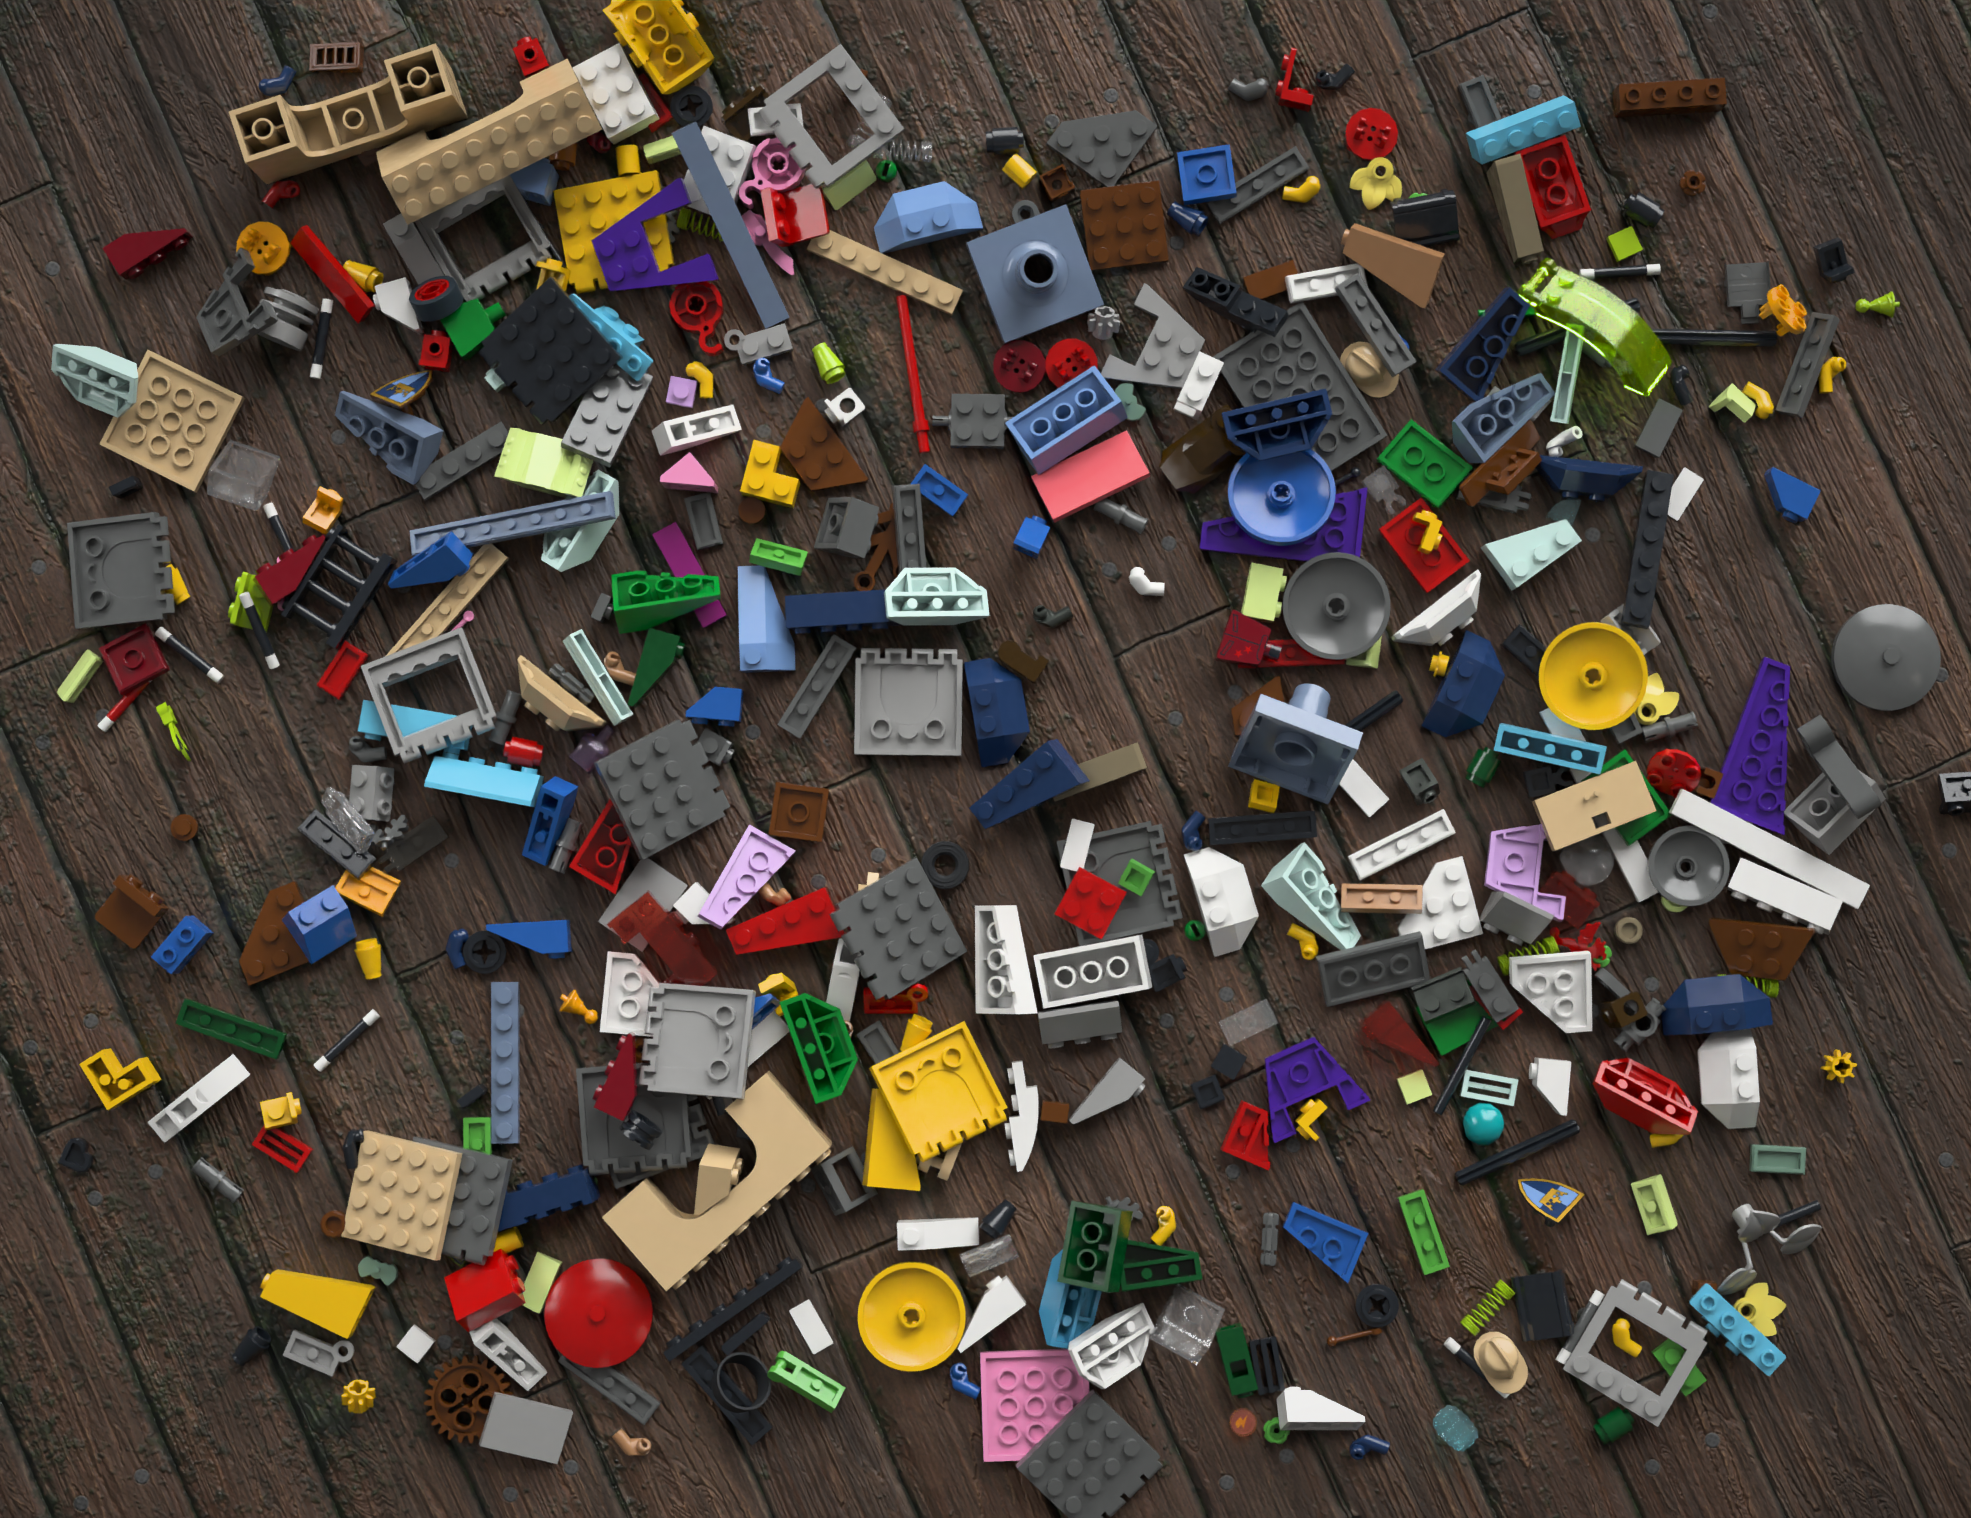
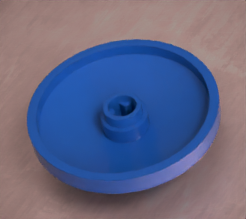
[1228,449,1336,546]

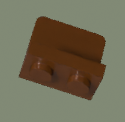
[95,874,169,948]

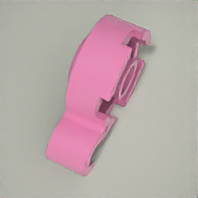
[739,138,805,209]

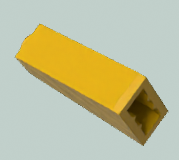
[862,1088,920,1191]
[260,1269,376,1339]

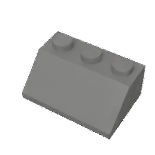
[1784,771,1886,855]
[1037,999,1122,1048]

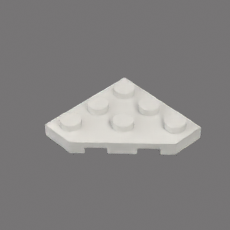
[1398,856,1483,949]
[600,951,659,1037]
[1509,951,1592,1033]

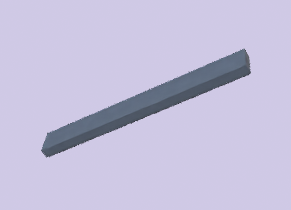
[671,121,789,329]
[410,491,616,557]

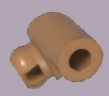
[758,882,791,907]
[612,1428,651,1456]

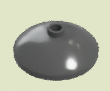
[1648,826,1730,906]

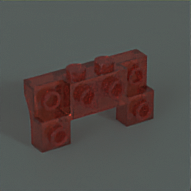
[607,890,718,986]

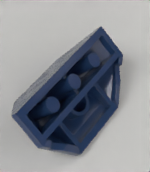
[1221,388,1332,461]
[1535,455,1643,502]
[1421,630,1505,737]
[964,658,1030,767]
[1661,974,1773,1035]

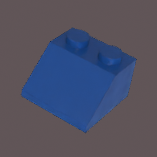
[282,885,357,965]

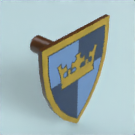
[370,370,433,416]

